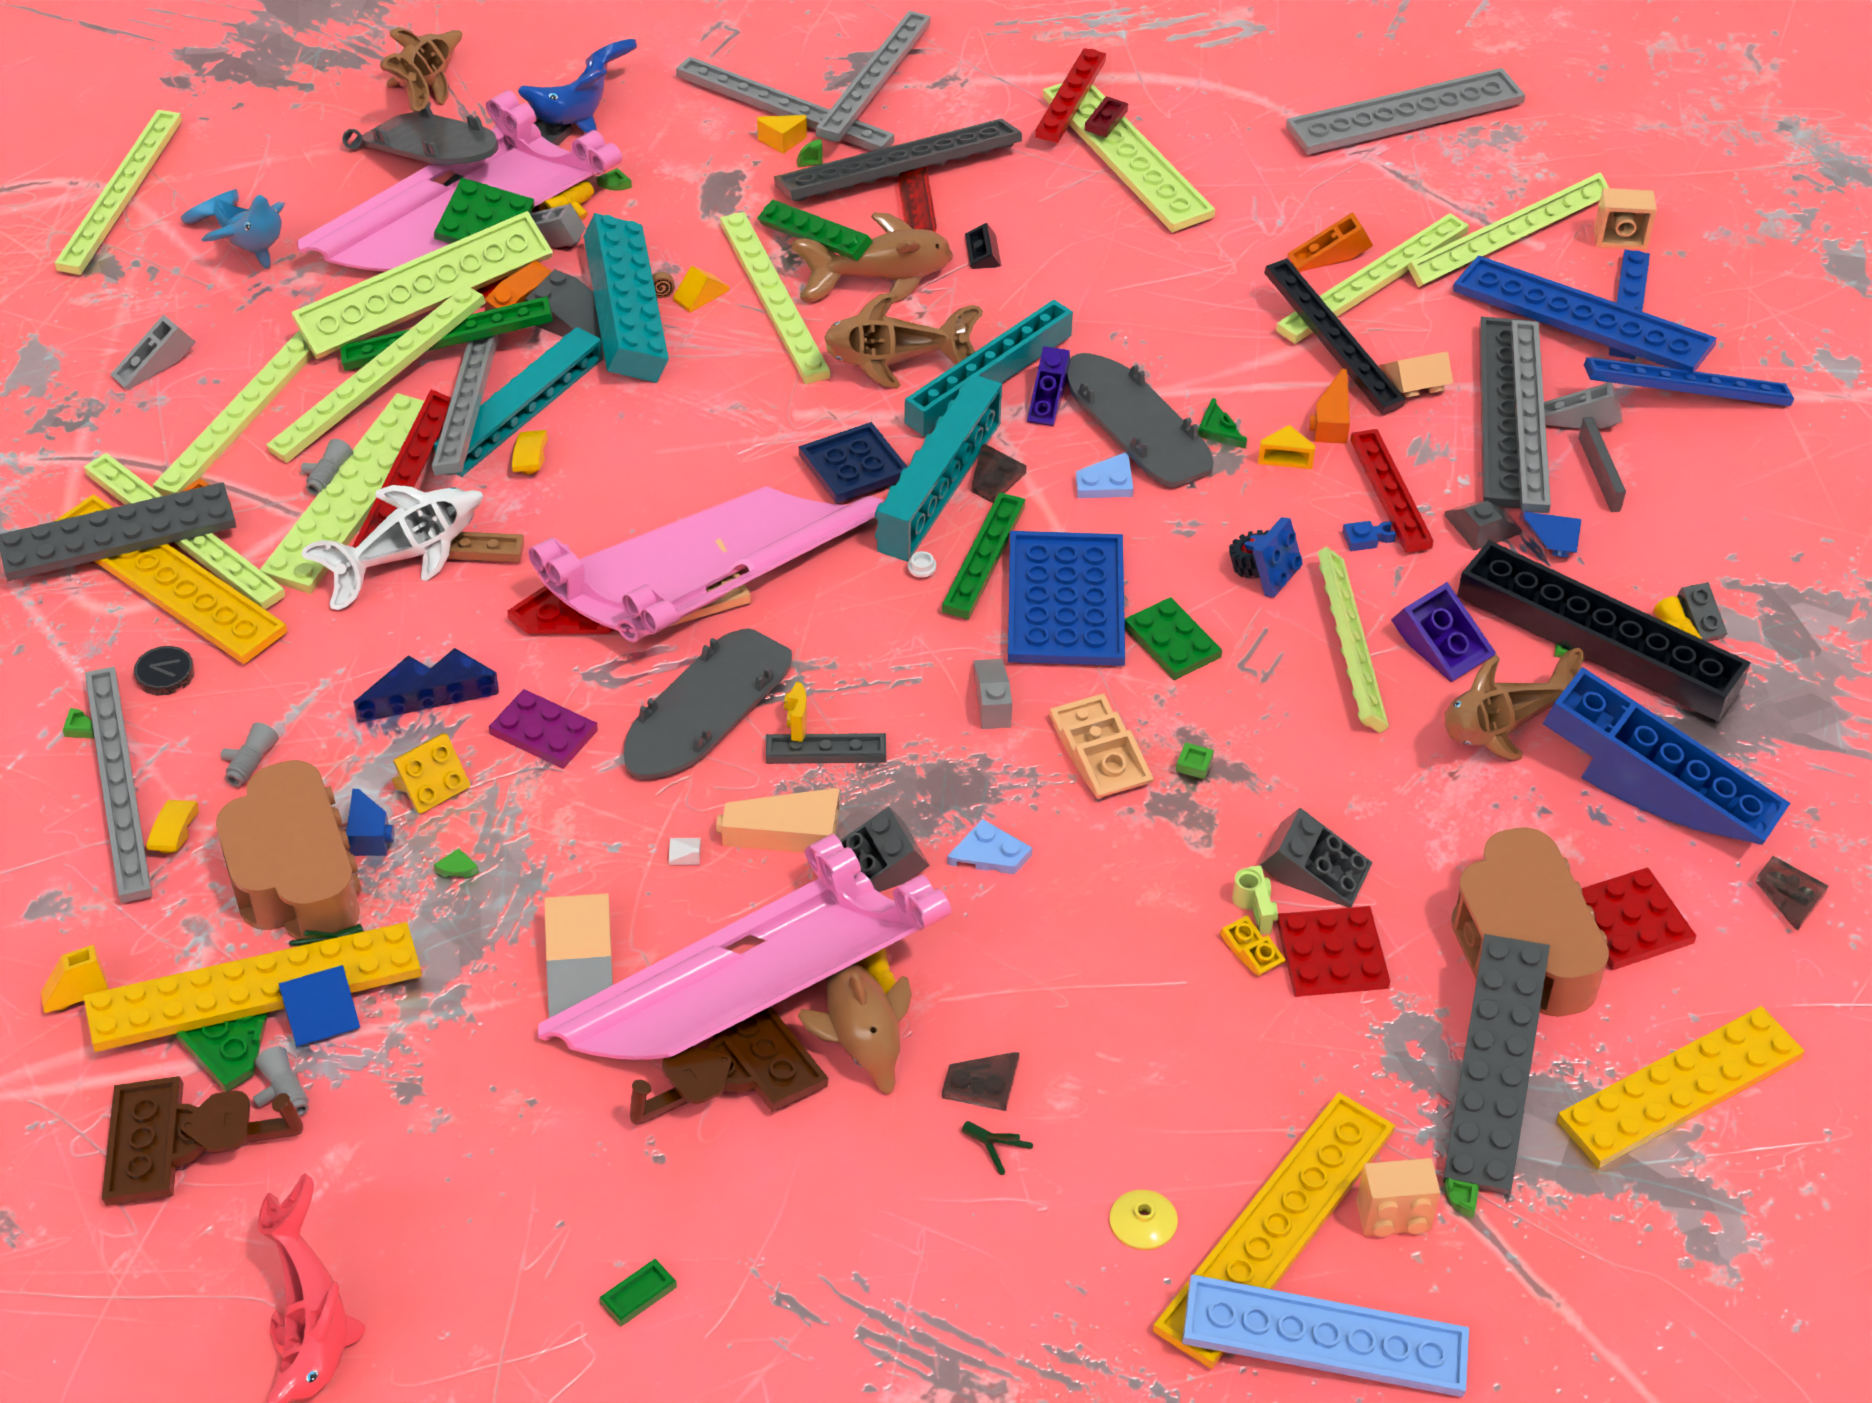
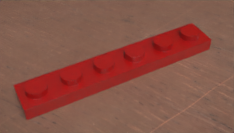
[1035,48,1106,143]
[1350,429,1434,553]

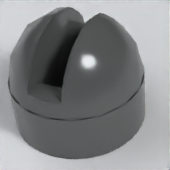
[342,129,362,149]

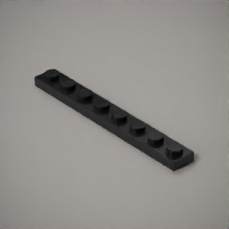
[1264,258,1406,414]

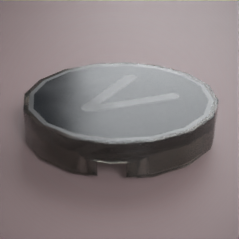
[134,646,195,696]

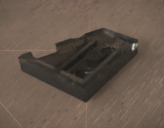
[972,443,1027,503]
[1756,856,1829,931]
[942,1052,1020,1111]

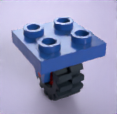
[1229,517,1303,597]

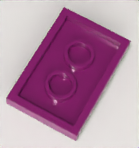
[488,689,598,769]

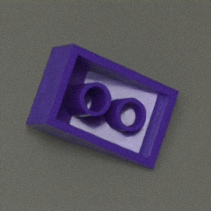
[1391,582,1497,682]

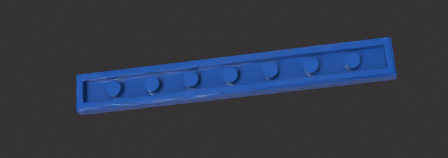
[1584,357,1794,406]

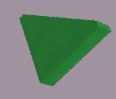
[1198,398,1247,449]

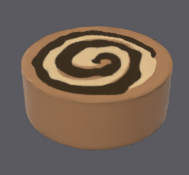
[652,272,675,298]

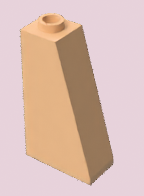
[716,788,840,853]

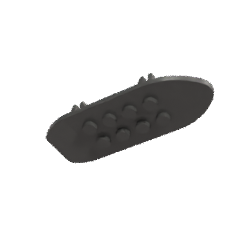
[362,104,498,165]
[1067,353,1214,488]
[624,628,792,780]

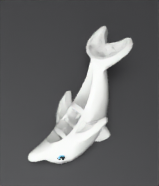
[301,485,484,610]

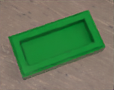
[599,1258,677,1327]

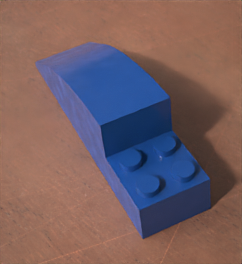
[1542,667,1791,845]

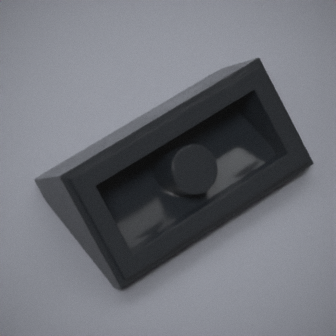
[965,223,1002,269]

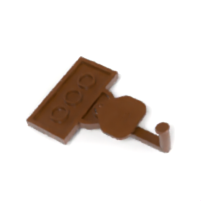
[630,1006,829,1125]
[102,1076,304,1206]

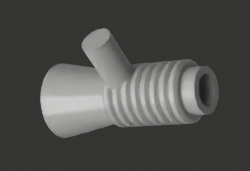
[301,439,353,496]
[221,722,279,787]
[253,1046,309,1117]

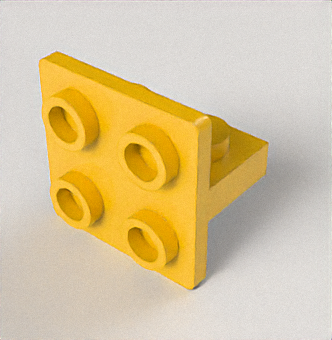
[391,733,470,814]

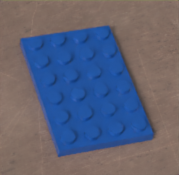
[1008,531,1125,666]

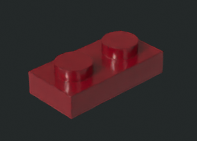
[1085,96,1128,138]

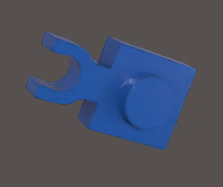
[1342,521,1396,551]

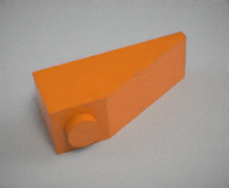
[1287,212,1373,272]
[485,261,552,311]
[1309,369,1350,444]

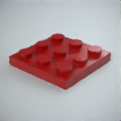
[1582,867,1697,970]
[1276,906,1391,997]

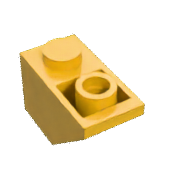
[41,944,109,1014]

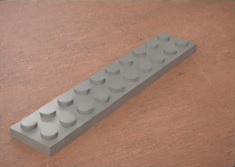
[1286,68,1525,155]

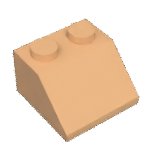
[1379,351,1453,398]

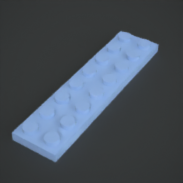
[1182,1274,1469,1397]

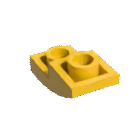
[512,430,548,474]
[784,682,807,742]
[147,799,199,853]
[1219,915,1286,976]

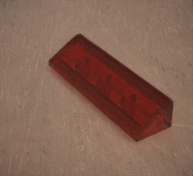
[897,166,937,232]

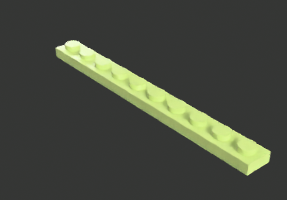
[55,110,182,275]
[1407,172,1609,288]
[720,212,830,384]
[1276,213,1469,344]
[266,285,486,463]
[153,330,314,496]
[84,453,285,610]

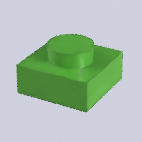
[1176,742,1214,779]

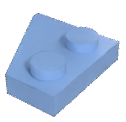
[1075,452,1133,498]
[947,819,1033,874]

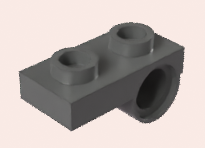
[1677,582,1728,642]

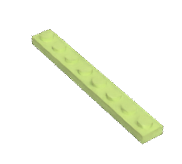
[1318,546,1389,733]

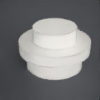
[908,551,936,578]

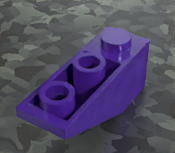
[1027,346,1071,426]

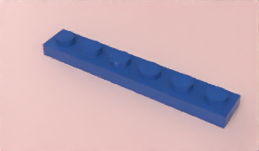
[1609,249,1650,360]

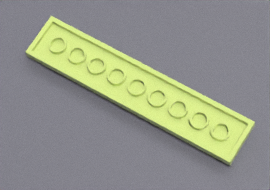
[1043,83,1215,232]
[292,211,553,360]
[260,393,424,594]

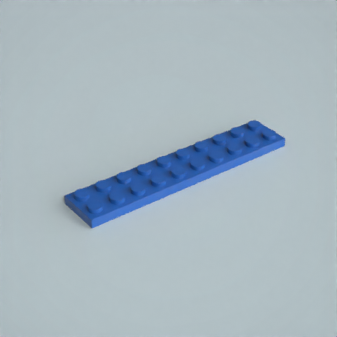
[1453,255,1717,375]

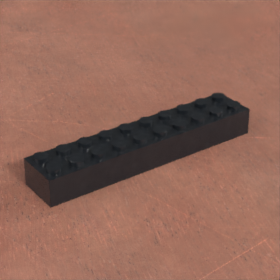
[1457,540,1751,721]

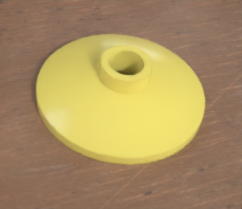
[1109,1190,1178,1250]

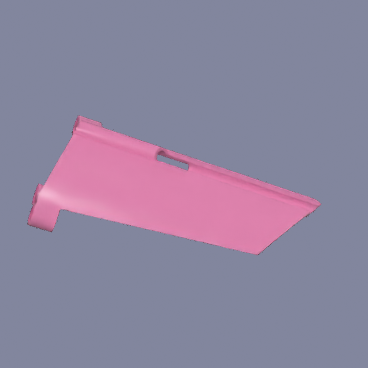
[297,90,622,272]
[528,486,884,642]
[538,833,952,1060]

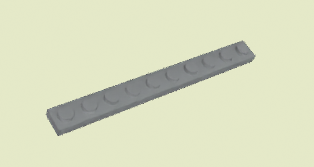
[816,10,931,142]
[676,56,894,151]
[1510,320,1551,513]
[432,334,500,476]
[85,666,153,903]

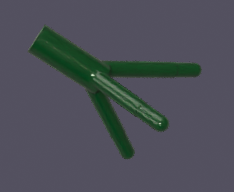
[289,924,364,946]
[962,1121,1033,1175]

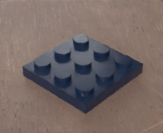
[798,422,908,504]

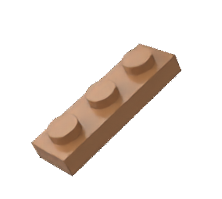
[447,532,524,562]

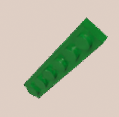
[757,199,873,261]
[942,492,1026,620]

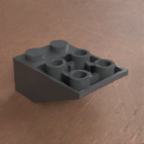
[840,806,930,892]
[1259,808,1373,908]

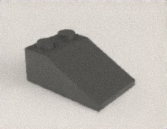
[525,269,602,340]

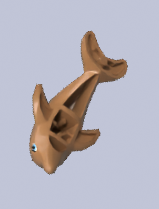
[380,27,463,112]
[791,212,953,303]
[824,292,983,389]
[1444,648,1583,760]
[798,963,912,1094]

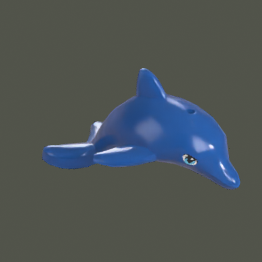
[518,39,637,133]

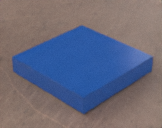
[278,965,361,1047]

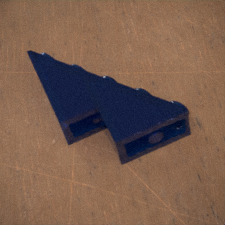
[353,648,499,723]

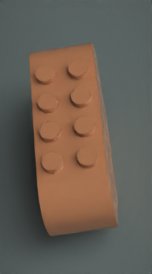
[216,760,362,940]
[1451,827,1609,1017]

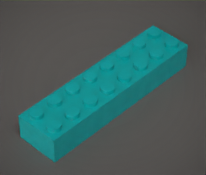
[583,213,669,383]
[875,374,1002,562]

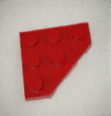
[507,586,615,634]

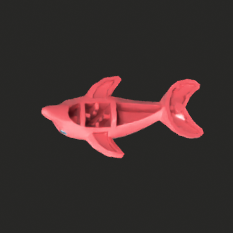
[258,1173,365,1403]

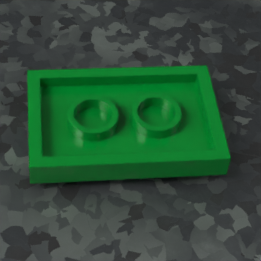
[1125,597,1222,681]

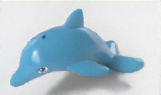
[180,189,285,269]

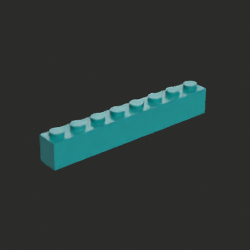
[904,299,1073,436]
[434,327,603,477]

